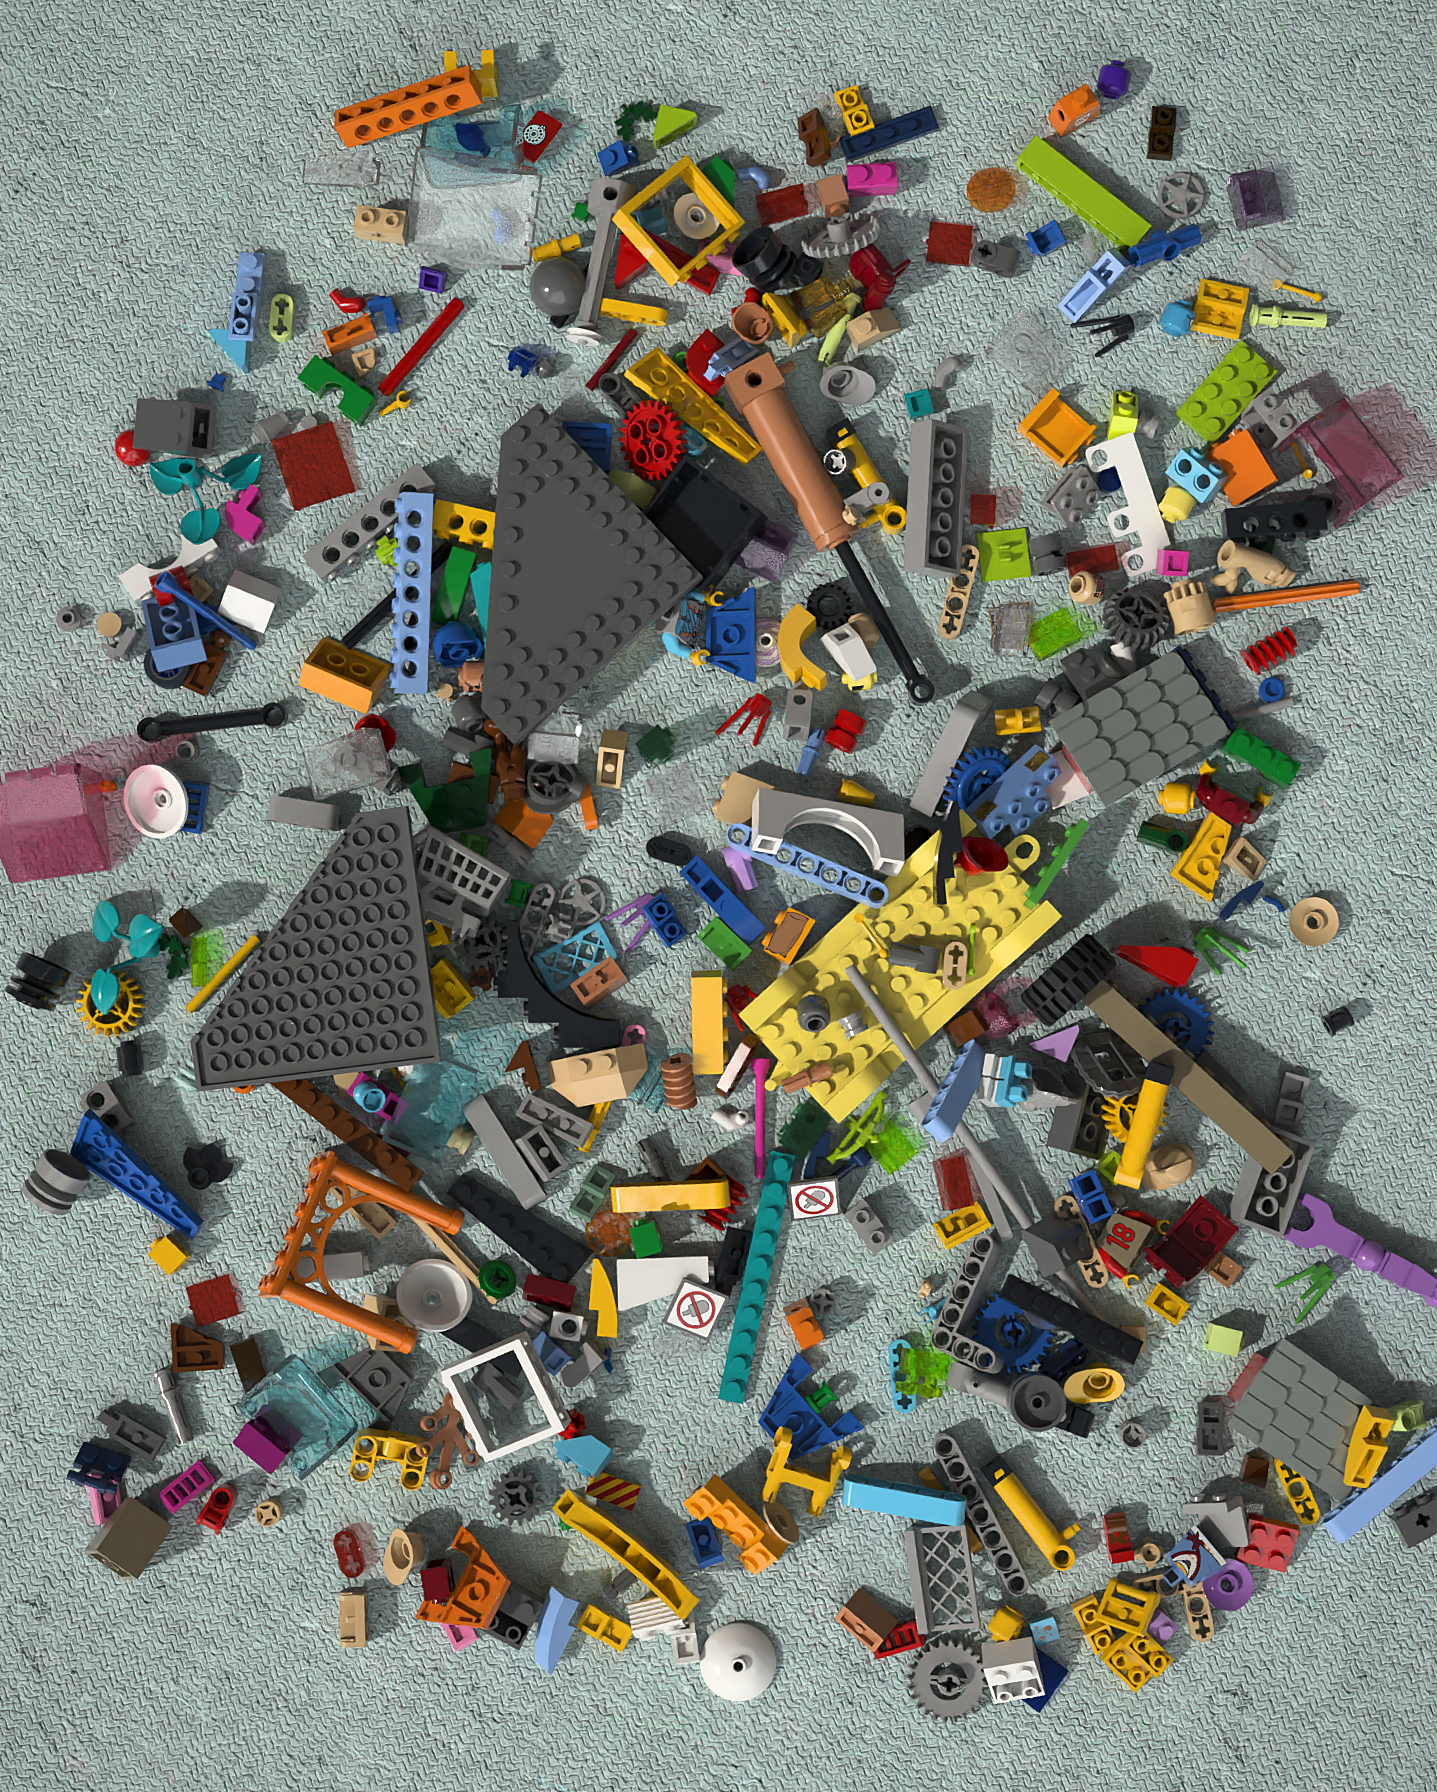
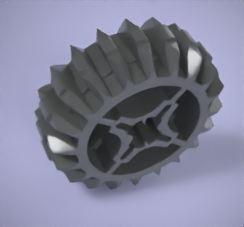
[1101,587,1170,651]

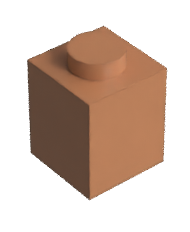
[817,174,849,218]

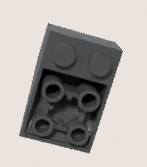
[132,398,216,459]

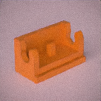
[321,312,378,356]

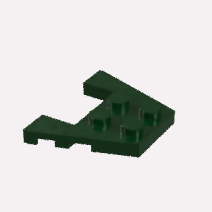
[397,747,493,834]

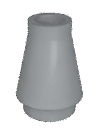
[252,411,290,444]

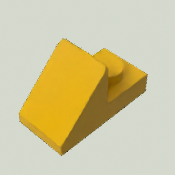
[1143,1282,1190,1326]

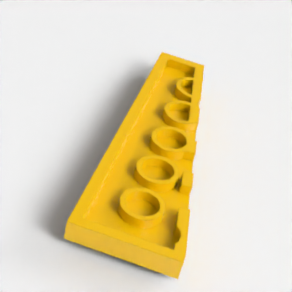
[624,346,763,466]

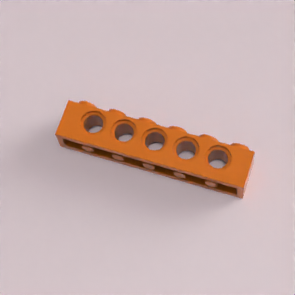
[334,65,482,148]

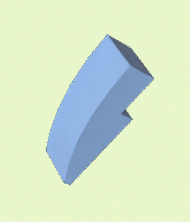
[1058,247,1131,323]
[535,1586,579,1674]

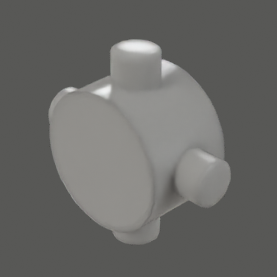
[300,413,321,435]

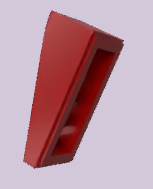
[874,1618,927,1660]

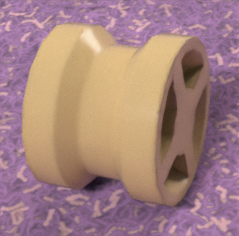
[447,1124,476,1155]
[255,1498,283,1527]

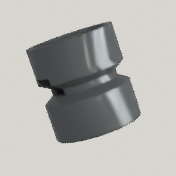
[1028,534,1067,576]
[1032,677,1079,718]

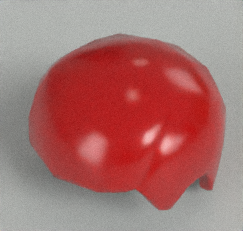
[114,429,152,467]

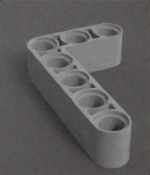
[910,690,994,818]
[931,1234,1004,1374]

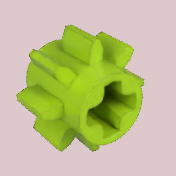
[375,536,398,567]

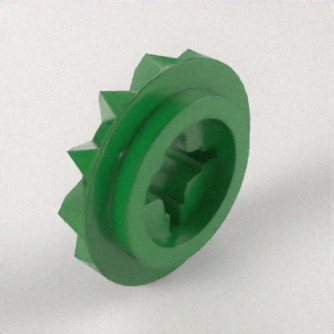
[477,1260,517,1300]

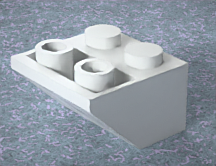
[982,1637,1045,1703]

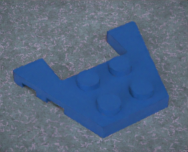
[758,1352,864,1460]

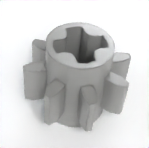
[543,911,574,944]

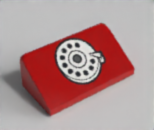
[511,110,562,163]

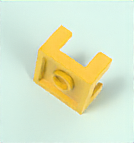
[444,50,499,98]

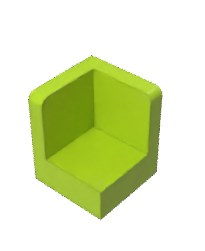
[1093,1149,1121,1185]

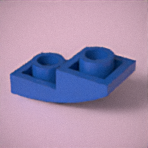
[642,892,688,948]

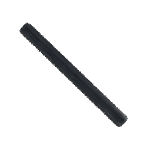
[341,541,453,649]

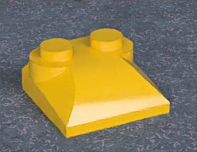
[762,292,807,348]

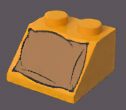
[761,907,815,966]

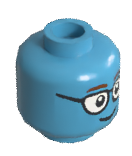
[1159,299,1196,338]

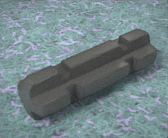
[603,1568,637,1600]

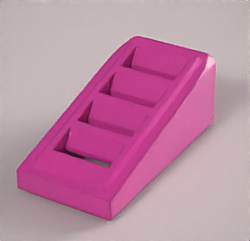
[157,1459,216,1514]

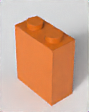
[1204,428,1280,507]

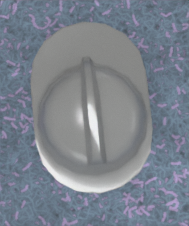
[820,361,876,406]

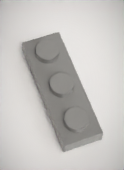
[515,1093,594,1148]

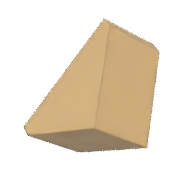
[1221,837,1267,882]

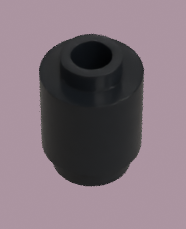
[116,1040,144,1077]

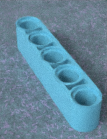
[842,1474,967,1526]

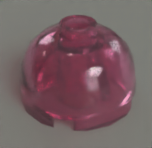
[971,990,1020,1040]

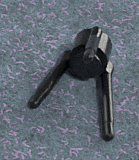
[1070,314,1135,358]

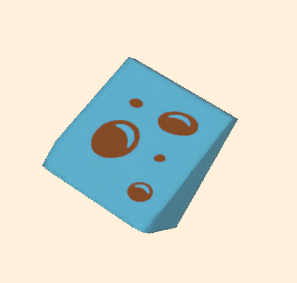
[1028,1613,1060,1646]

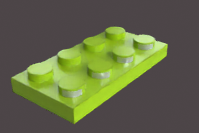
[1175,340,1278,445]

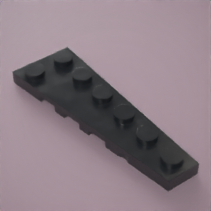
[447,1173,594,1284]

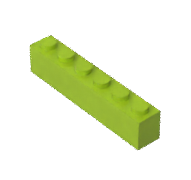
[1015,135,1152,254]

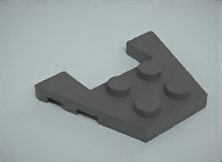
[307,1346,413,1444]

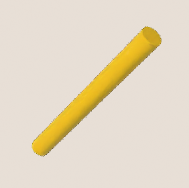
[185,934,261,1014]

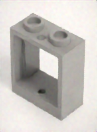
[1239,387,1301,455]

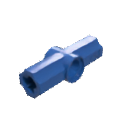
[1128,223,1202,267]

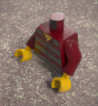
[1196,759,1274,826]

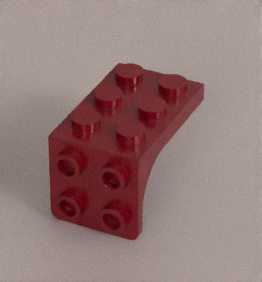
[1143,1195,1240,1290]

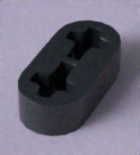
[646,836,692,867]

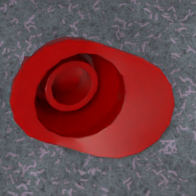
[954,836,1009,876]

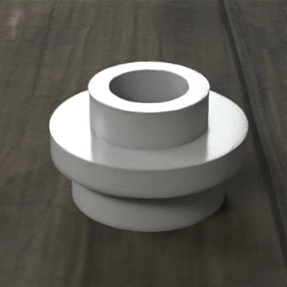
[56,607,82,632]
[174,739,199,764]

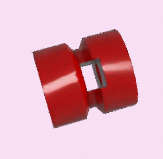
[148,565,194,608]
[824,709,868,754]

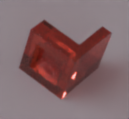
[969,494,996,529]

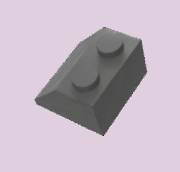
[1060,648,1128,701]
[1021,1214,1094,1277]

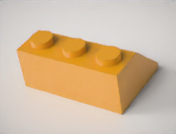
[299,636,391,714]

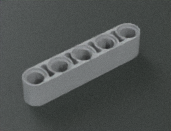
[461,1093,548,1210]

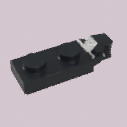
[714,1226,753,1298]

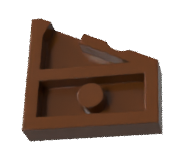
[171,1322,225,1373]

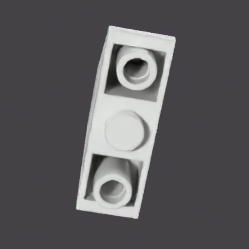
[818,623,877,682]

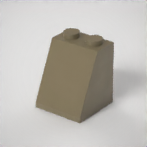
[84,1496,173,1580]

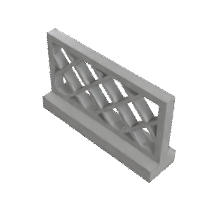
[904,1523,981,1634]

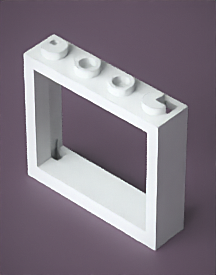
[440,1331,571,1463]

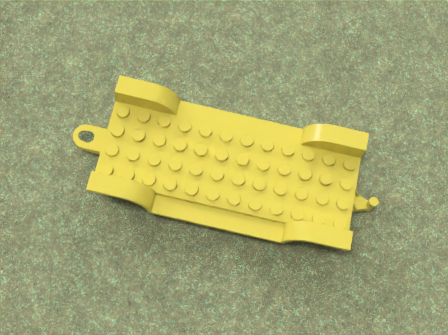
[738,809,1062,1124]

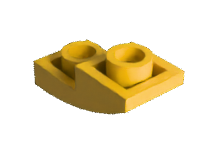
[834,85,875,137]
[1070,1594,1116,1656]

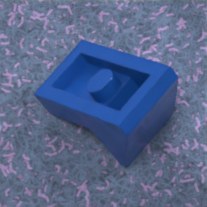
[686,1516,724,1570]

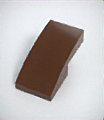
[798,108,831,168]
[943,1007,989,1048]

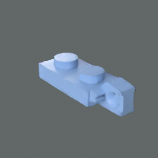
[704,336,760,382]

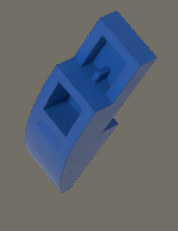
[679,855,767,945]

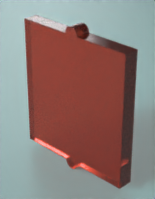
[925,221,973,267]
[186,1274,240,1327]

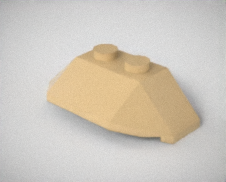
[546,1043,649,1107]

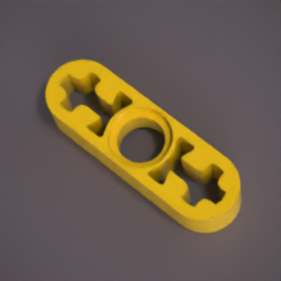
[599,298,669,326]
[1274,1458,1320,1525]

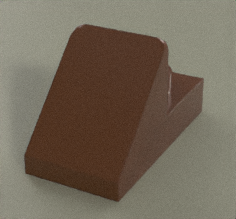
[505,1040,542,1091]
[684,1155,727,1181]

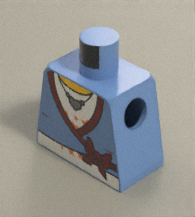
[1162,1524,1227,1588]

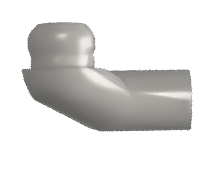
[934,357,962,390]

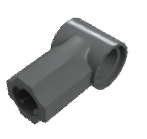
[441,725,495,761]
[888,941,941,974]
[471,1361,523,1410]

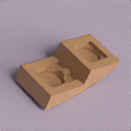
[1204,1251,1244,1289]

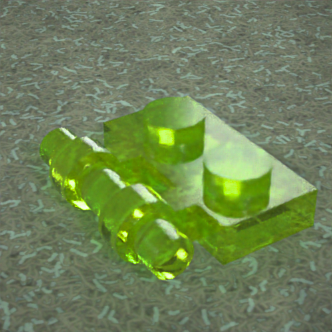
[895,1347,949,1399]

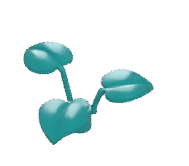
[149,454,263,545]
[91,900,165,1015]

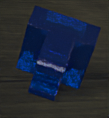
[507,345,540,378]

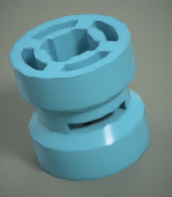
[353,1081,386,1113]

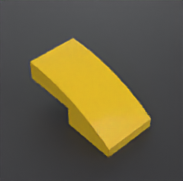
[576,1603,633,1652]

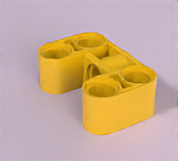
[350,1428,428,1490]

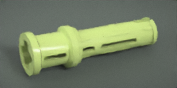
[816,292,862,366]
[1249,304,1327,329]

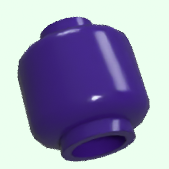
[1096,60,1131,100]

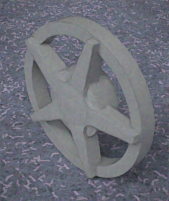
[1157,173,1204,219]
[559,879,605,926]

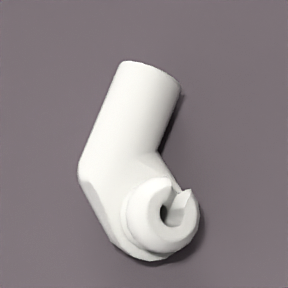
[711,1108,749,1131]

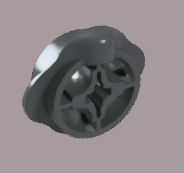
[524,757,586,814]

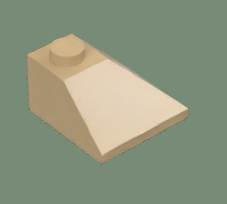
[363,1294,419,1353]

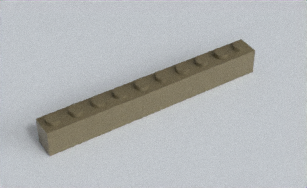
[1082,979,1293,1175]

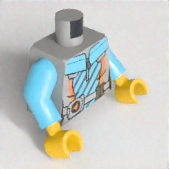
[655,589,724,666]

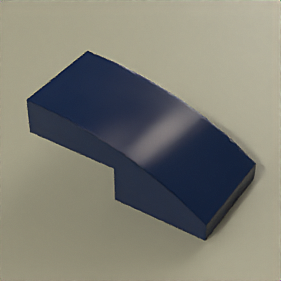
[1216,881,1264,921]
[802,1131,831,1180]

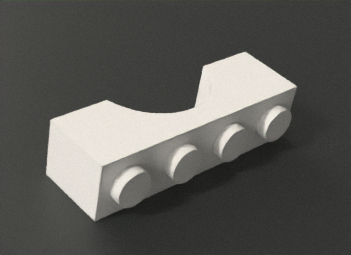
[118,535,222,605]

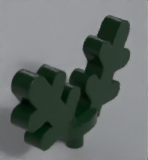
[615,101,658,142]
[158,934,191,980]

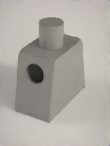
[783,679,813,741]

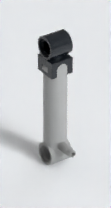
[945,1360,1096,1439]

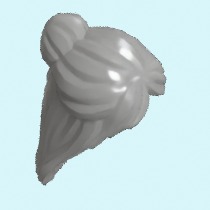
[1020,1065,1080,1112]

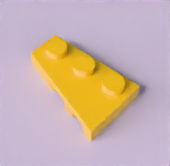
[1169,812,1232,902]

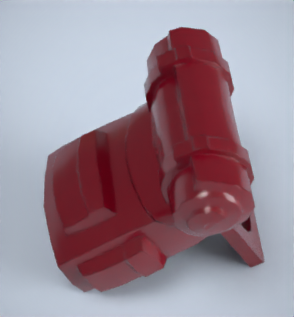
[848,243,911,312]

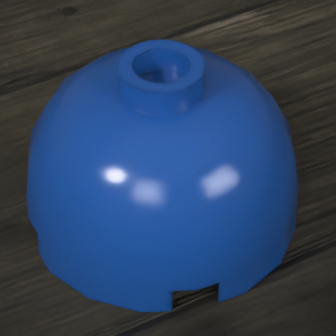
[432,621,483,668]

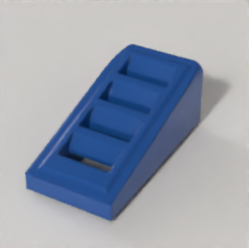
[179,779,210,834]

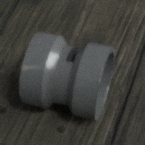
[824,448,856,474]

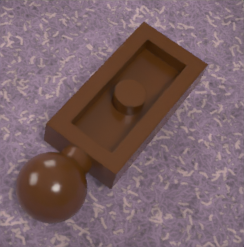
[183,628,232,698]

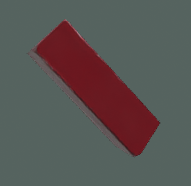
[522,1274,576,1312]

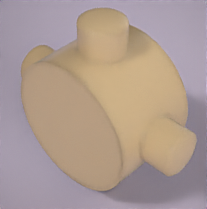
[842,505,859,525]
[435,681,457,702]
[917,1278,933,1298]

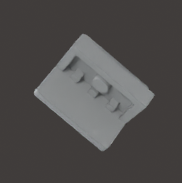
[1040,465,1101,530]

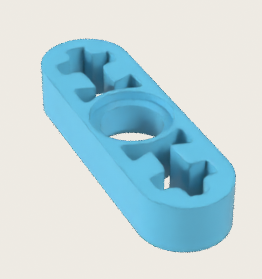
[888,1338,916,1413]

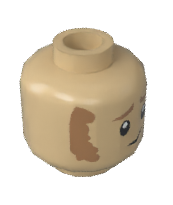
[848,613,880,651]

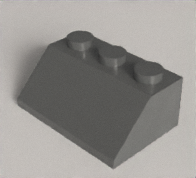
[1046,1073,1109,1160]

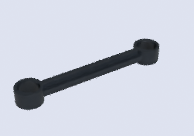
[137,702,288,744]

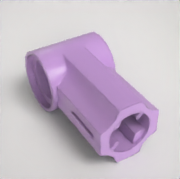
[721,846,758,894]

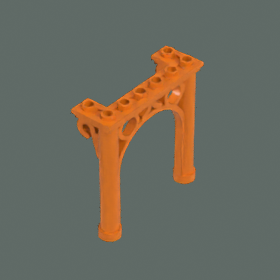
[258,1151,464,1354]

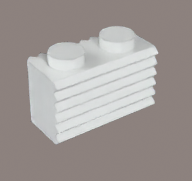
[627,1597,686,1641]

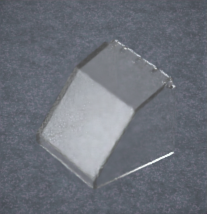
[405,146,543,270]

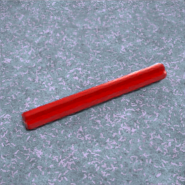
[378,297,464,397]

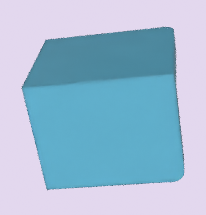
[635,207,667,236]

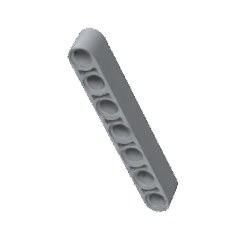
[932,1432,1029,1596]

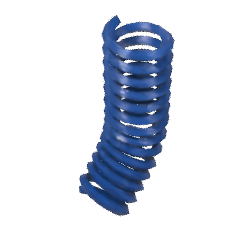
[1263,895,1285,912]
[603,1348,614,1373]

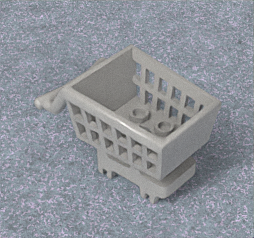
[413,826,510,945]

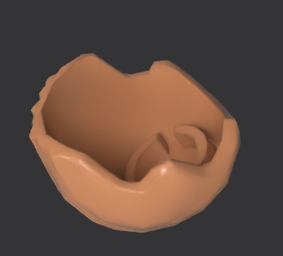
[731,302,774,344]

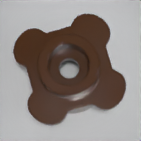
[468,965,496,991]

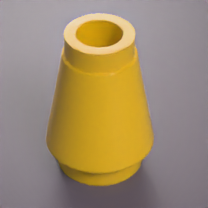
[836,778,875,807]

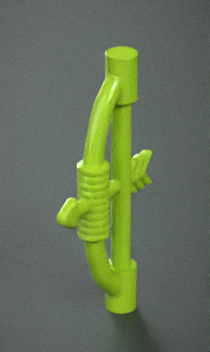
[826,1090,888,1165]

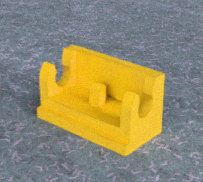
[932,1201,991,1250]

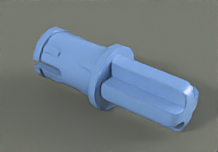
[796,727,827,777]

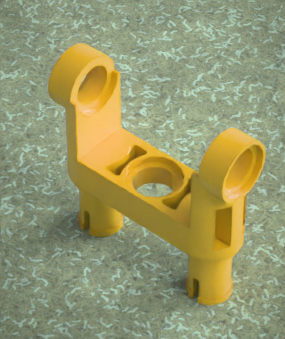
[760,1426,852,1517]

